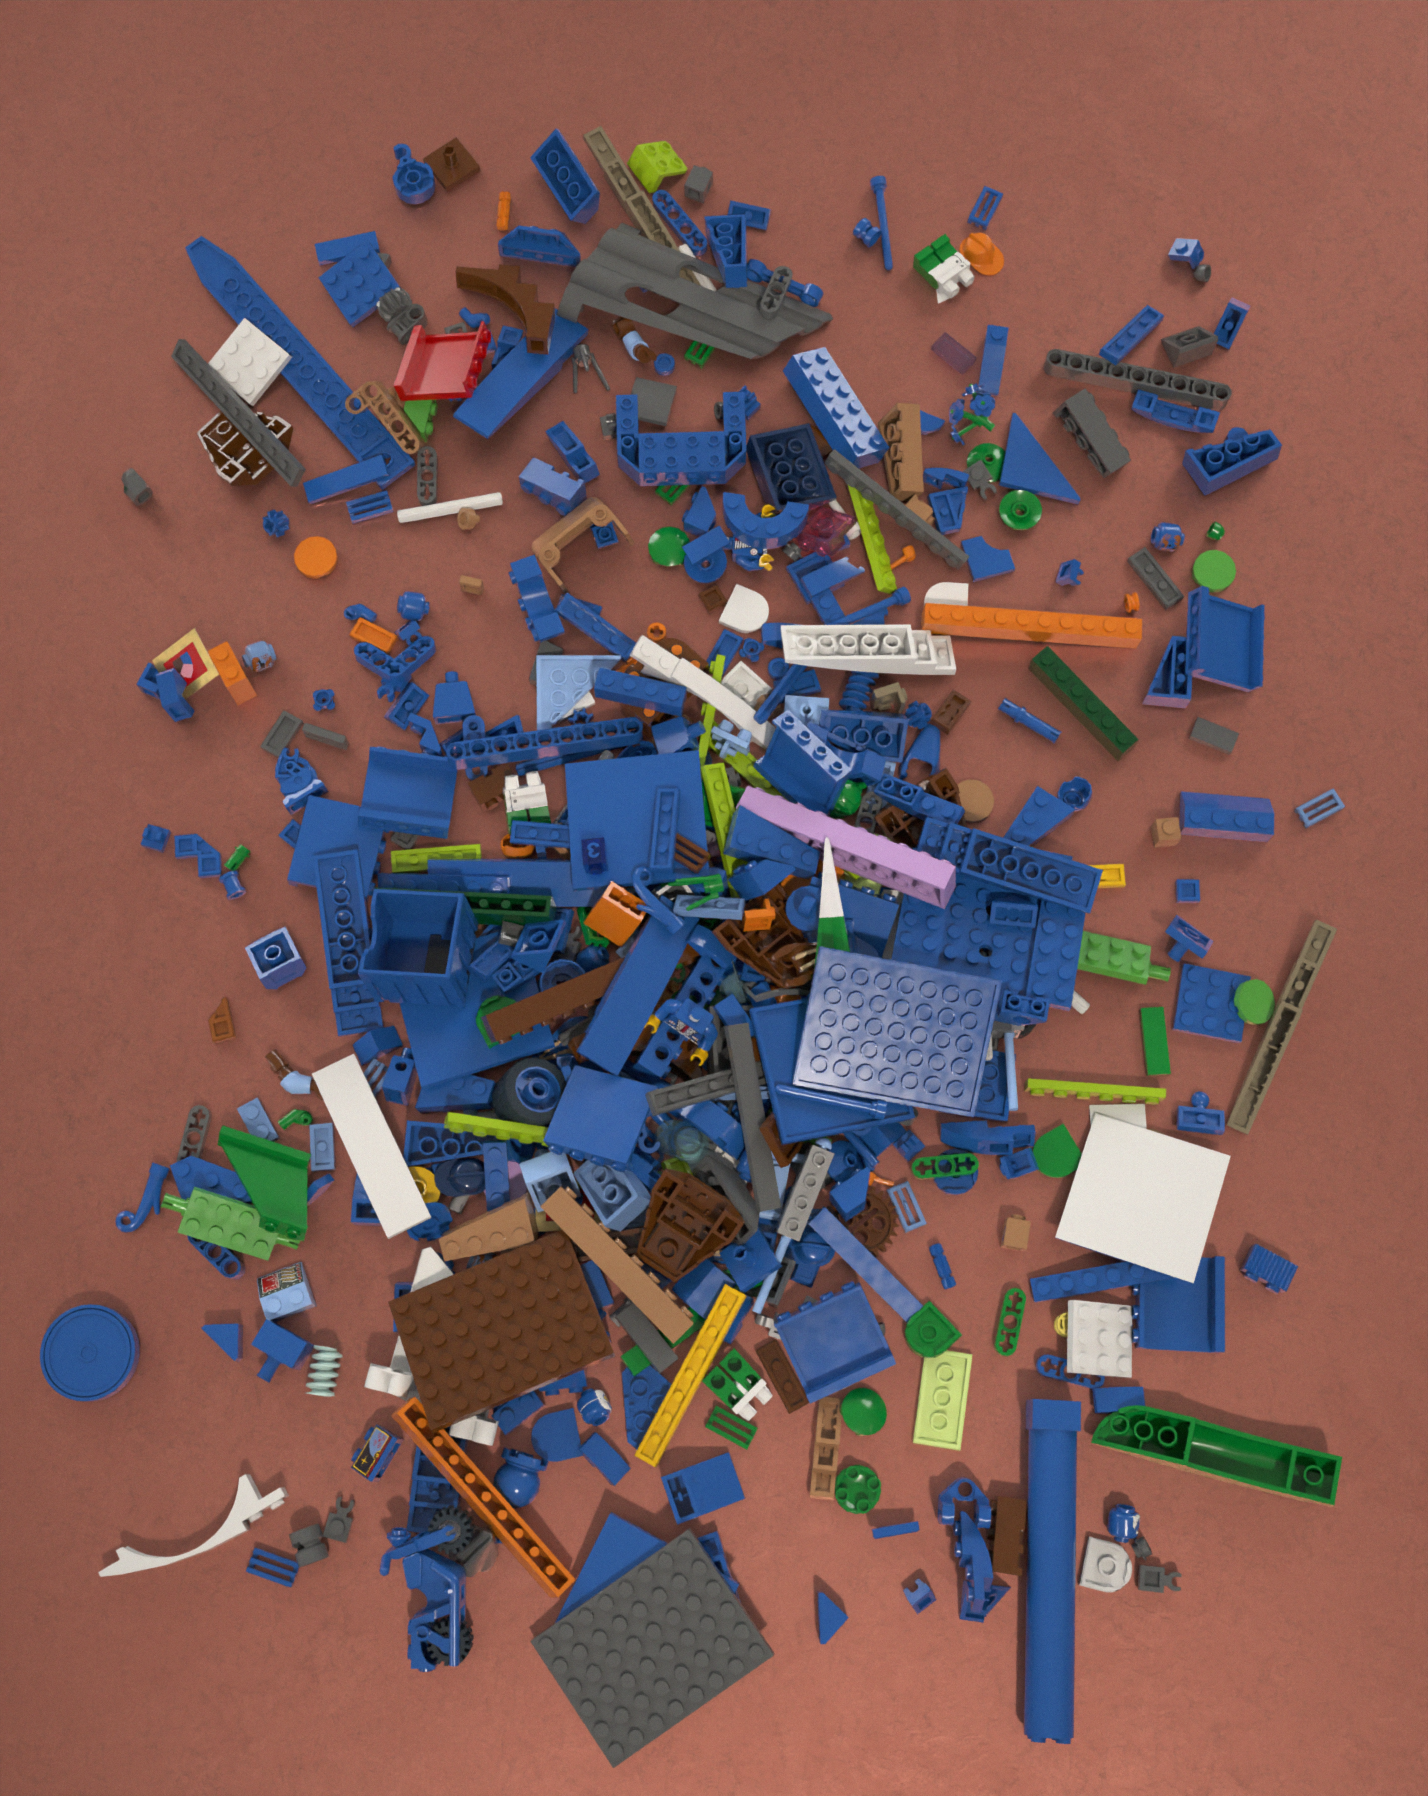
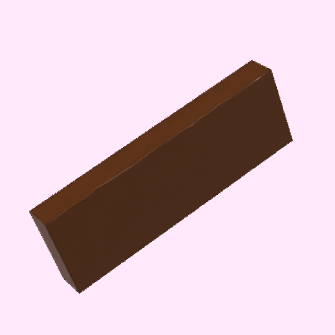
[755,1339,809,1414]

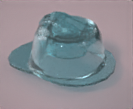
[719,959,752,1005]
[654,1120,709,1163]

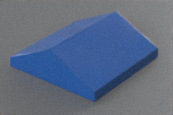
[672,1258,736,1320]

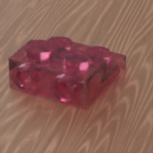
[797,507,856,557]

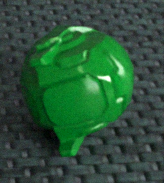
[830,779,867,819]

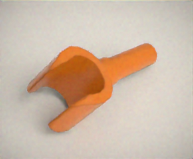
[890,545,916,570]
[869,1171,894,1187]

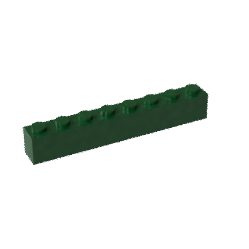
[375,887,557,926]

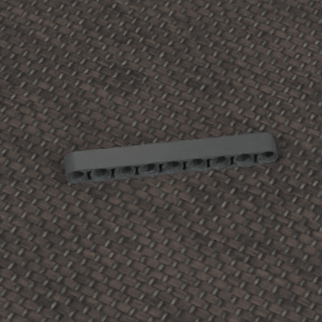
[1044,349,1232,411]

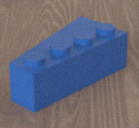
[1182,429,1282,496]

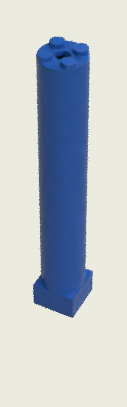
[1024,1399,1081,1744]

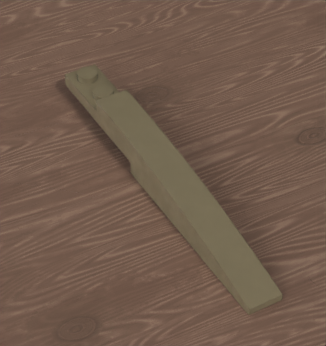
[583,126,701,286]
[1226,920,1337,1135]

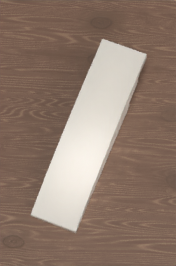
[780,625,956,675]
[312,1054,431,1239]

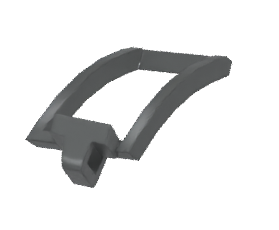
[742,977,813,1002]

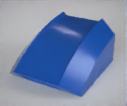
[245,926,307,989]

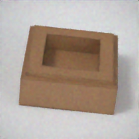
[459,575,484,595]

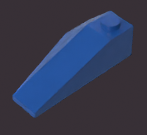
[819,710,909,763]

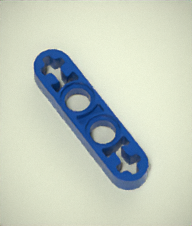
[652,190,707,256]

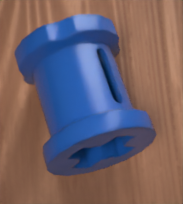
[219,871,246,900]

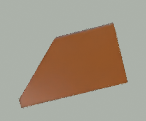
[208,997,237,1044]

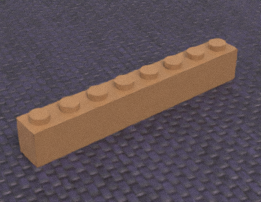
[540,1186,694,1344]

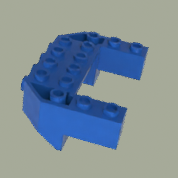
[616,392,746,486]

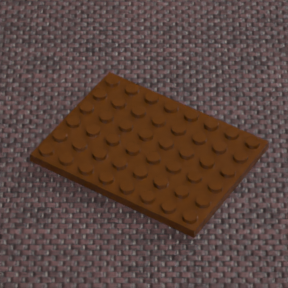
[388,1230,615,1433]

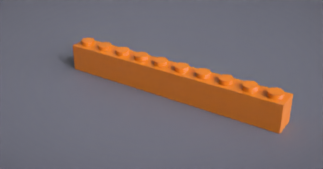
[921,603,1142,649]
[391,1396,575,1598]

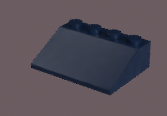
[746,423,837,516]

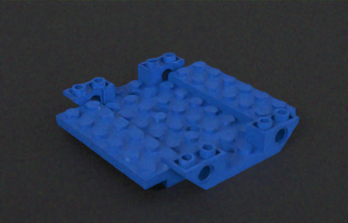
[891,848,1086,1026]

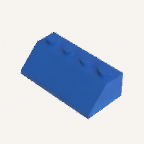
[530,128,600,224]
[1179,791,1274,842]

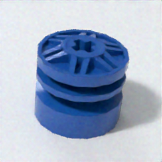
[537,959,585,992]

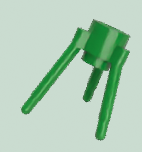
[667,874,724,911]

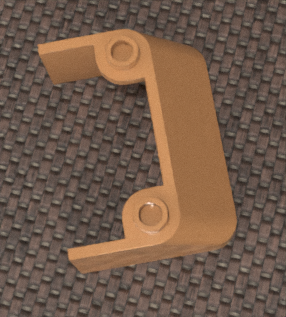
[532,497,634,594]

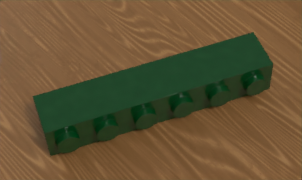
[1028,646,1139,761]

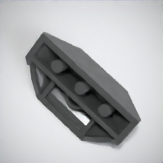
[693,1155,760,1246]

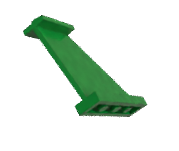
[218,1125,311,1241]

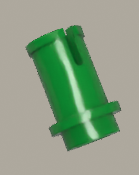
[224,844,251,871]

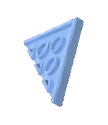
[536,655,621,730]

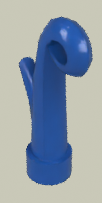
[632,866,686,935]
[115,1162,170,1233]

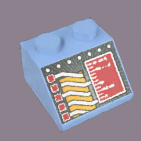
[257,1262,317,1322]

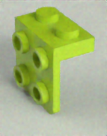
[627,141,687,193]

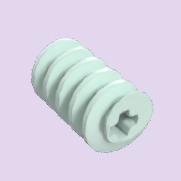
[306,1345,343,1397]

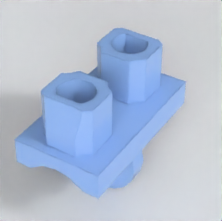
[711,719,752,759]

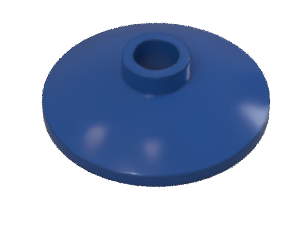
[684,550,727,583]
[827,1141,864,1183]

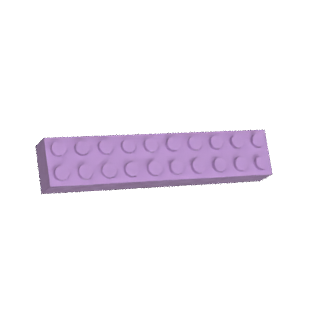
[736,786,956,909]

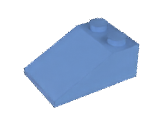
[573,1160,651,1232]

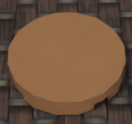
[958,779,994,824]

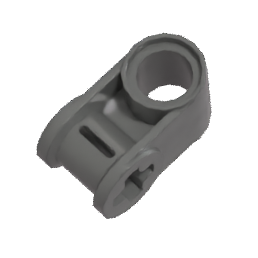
[387,304,428,345]

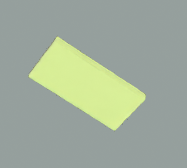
[913,1351,972,1451]

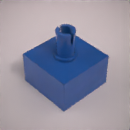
[251,1319,314,1383]

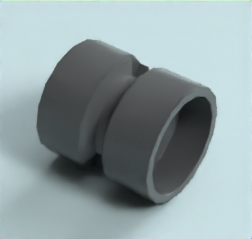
[289,1524,329,1568]

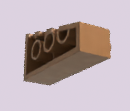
[878,403,924,501]
[439,1192,540,1261]

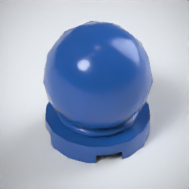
[493,1447,549,1508]

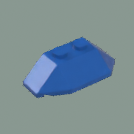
[498,225,581,267]

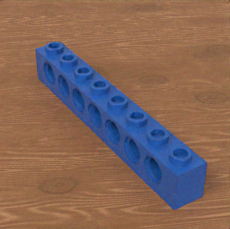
[632,919,737,1083]

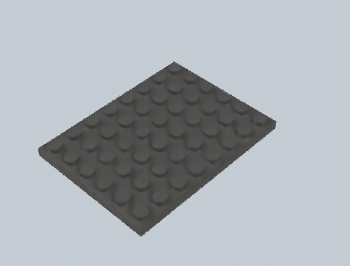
[530,1528,775,1768]

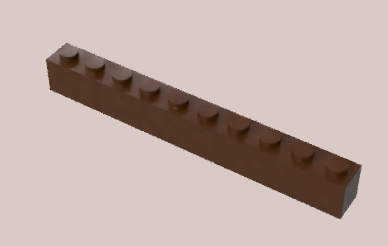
[481,943,700,1045]

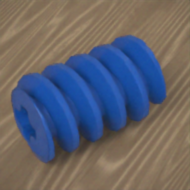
[839,671,879,710]

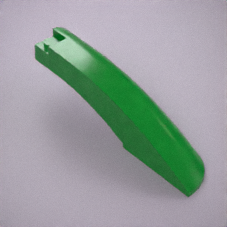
[1091,1405,1342,1507]

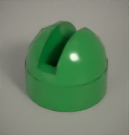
[1206,521,1225,540]

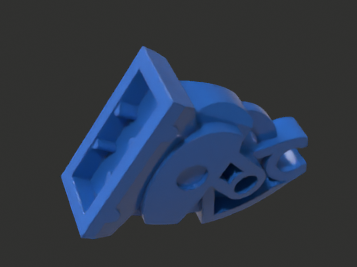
[275,748,329,815]

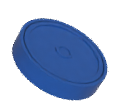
[40,1304,140,1402]

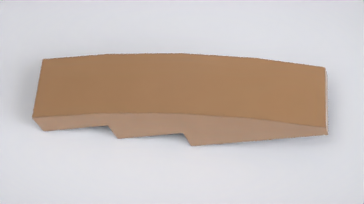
[809,1397,843,1501]

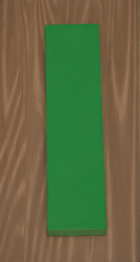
[620,1307,706,1377]

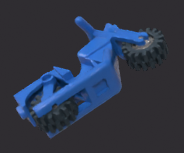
[379,1505,475,1672]

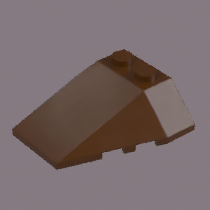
[197,410,294,486]
[874,768,969,849]
[712,883,809,989]
[636,1168,745,1282]

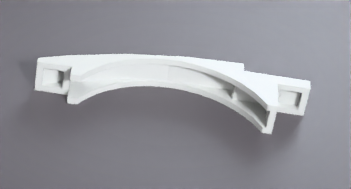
[630,635,776,750]
[98,1474,289,1577]

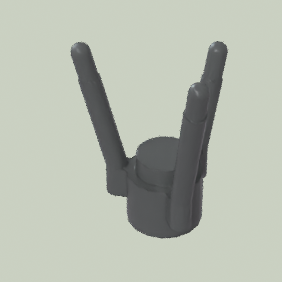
[571,344,610,393]

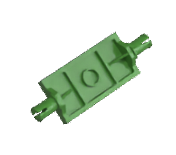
[1077,931,1171,985]
[161,1187,300,1261]

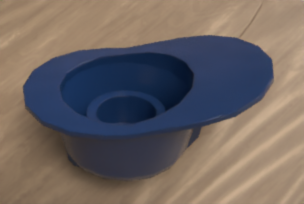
[434,1158,486,1197]

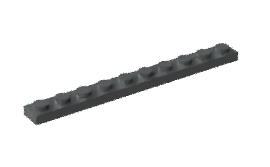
[171,339,306,487]

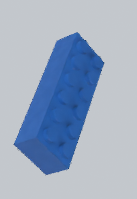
[783,347,890,468]

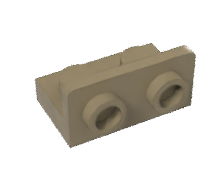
[870,682,908,714]

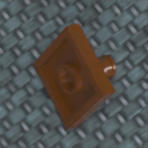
[423,137,481,192]
[759,1111,805,1168]

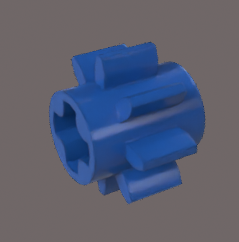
[262,509,289,537]
[905,701,932,730]
[568,708,594,736]

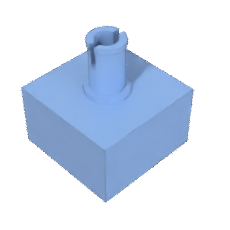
[784,695,829,726]
[519,1149,581,1213]

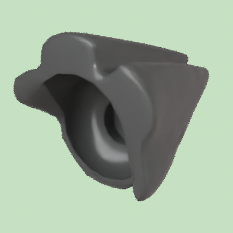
[449,1526,499,1577]

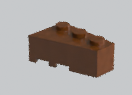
[986,1496,1027,1576]

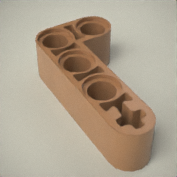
[345,381,425,454]

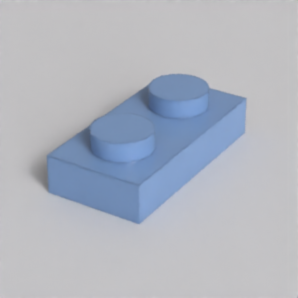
[237,1098,280,1142]
[309,1123,336,1172]

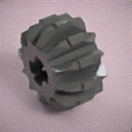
[376,287,412,322]

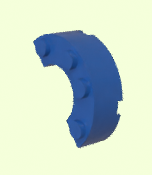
[723,492,809,549]
[508,554,565,643]
[806,722,886,786]
[668,1100,746,1160]

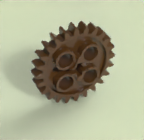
[826,1186,899,1258]

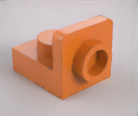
[742,898,775,932]

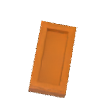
[349,617,398,655]

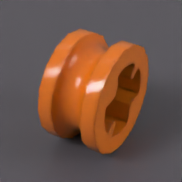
[1124,592,1140,613]
[647,622,666,643]

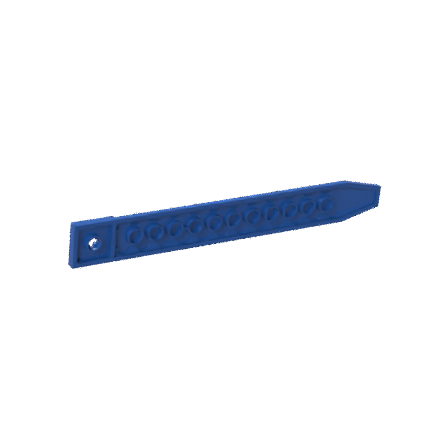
[185,236,416,490]

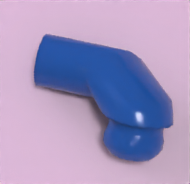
[343,604,377,623]

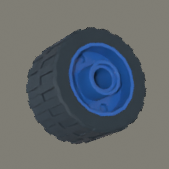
[492,1057,567,1127]

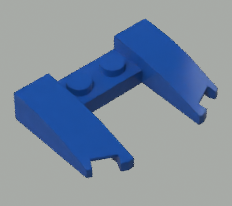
[800,557,888,625]

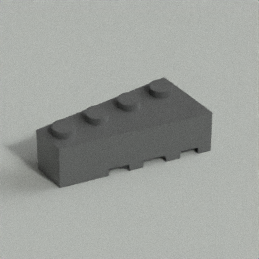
[1053,388,1131,478]

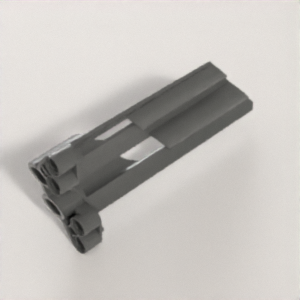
[557,223,833,359]

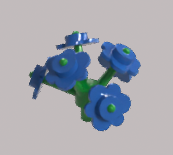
[949,383,995,445]

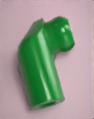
[277,1109,312,1130]

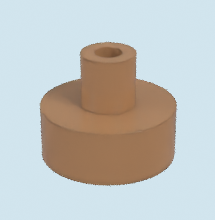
[457,508,480,530]

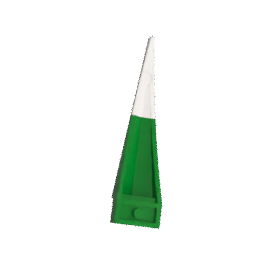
[814,837,851,969]

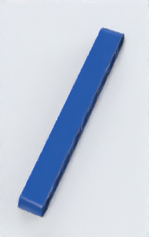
[446,717,643,770]

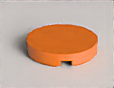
[294,536,338,579]

